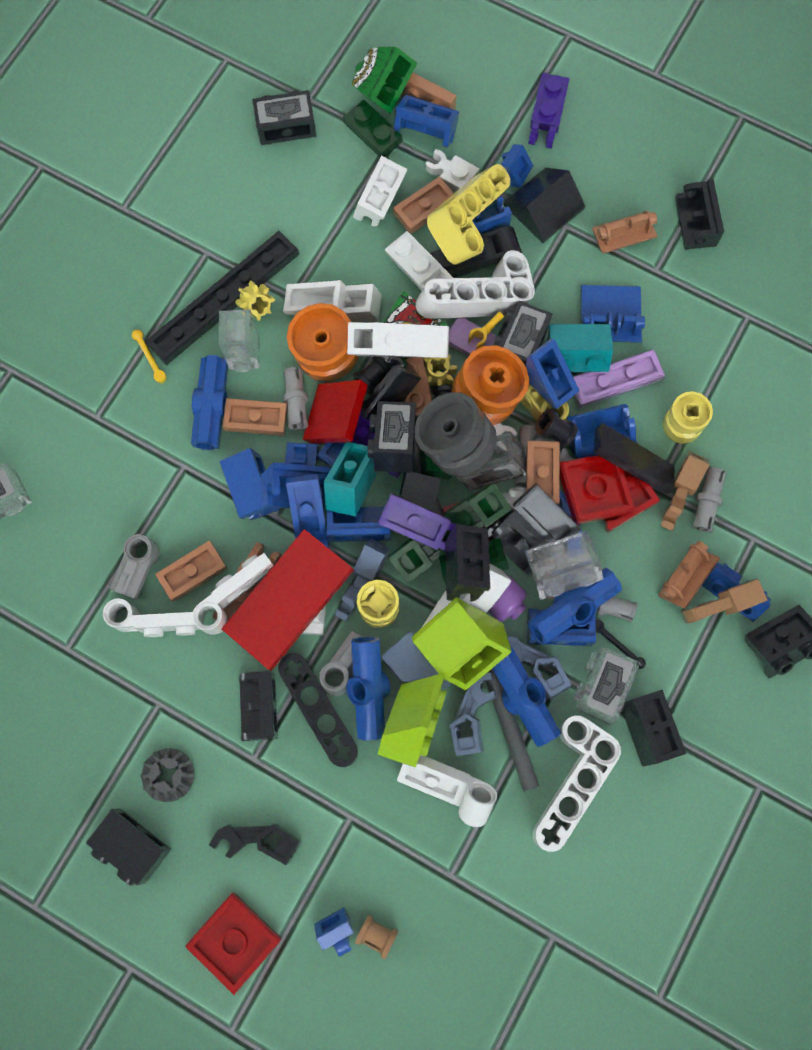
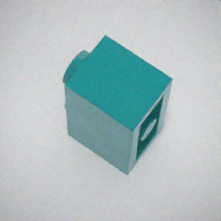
[547,324,613,372]
[324,442,377,517]

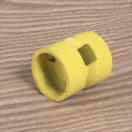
[663,391,713,444]
[357,580,400,628]

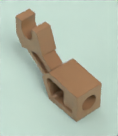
[660,451,710,531]
[681,579,768,624]

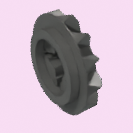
[140,748,194,802]

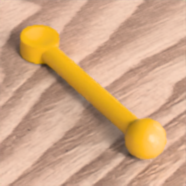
[132,329,167,383]

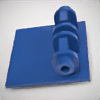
[581,285,645,343]

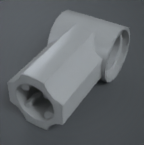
[110,534,160,600]
[319,631,362,696]

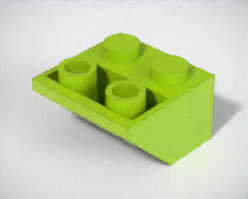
[412,597,512,690]
[378,674,447,768]

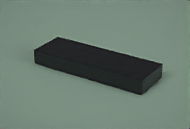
[593,423,675,494]

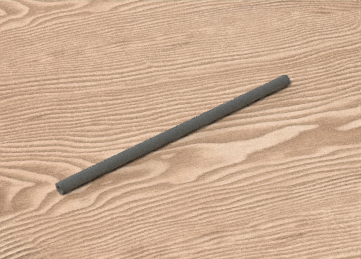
[413,440,539,791]

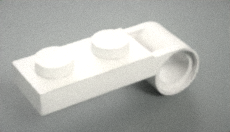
[385,231,453,291]
[192,553,273,635]
[103,598,204,637]
[397,755,497,827]

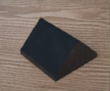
[503,168,585,243]

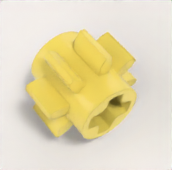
[235,281,275,321]
[423,354,457,387]

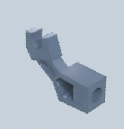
[335,539,391,621]
[507,636,571,700]
[449,672,497,756]

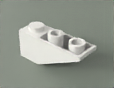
[347,322,449,358]

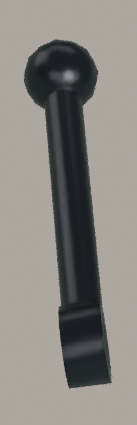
[596,620,646,669]

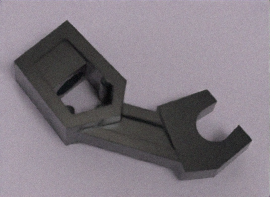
[209,824,302,865]

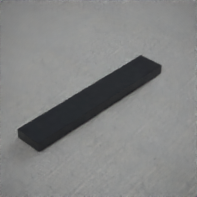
[145,231,299,366]

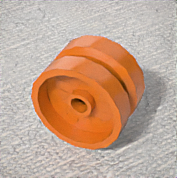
[286,303,358,382]
[451,345,529,425]

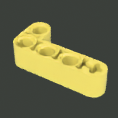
[427,164,510,265]

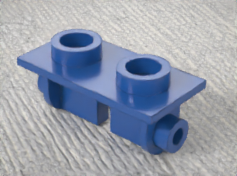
[702,562,771,622]

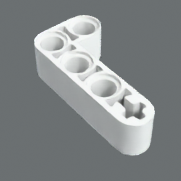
[416,250,535,319]
[532,716,621,852]

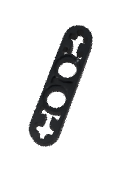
[278,653,358,767]

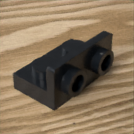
[745,605,812,678]

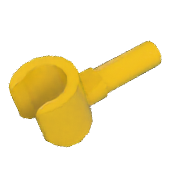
[468,312,504,349]

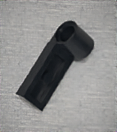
[430,226,523,278]

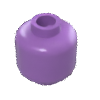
[488,574,527,622]

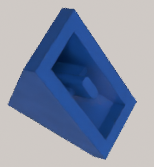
[526,339,580,409]

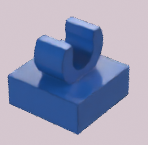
[501,144,534,188]
[285,442,319,466]
[314,907,354,957]

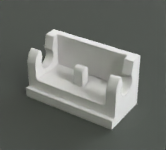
[353,156,408,227]

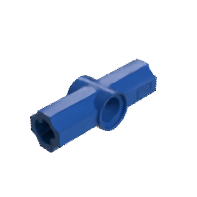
[191,355,228,450]
[527,568,622,645]
[346,636,391,741]
[492,646,561,747]

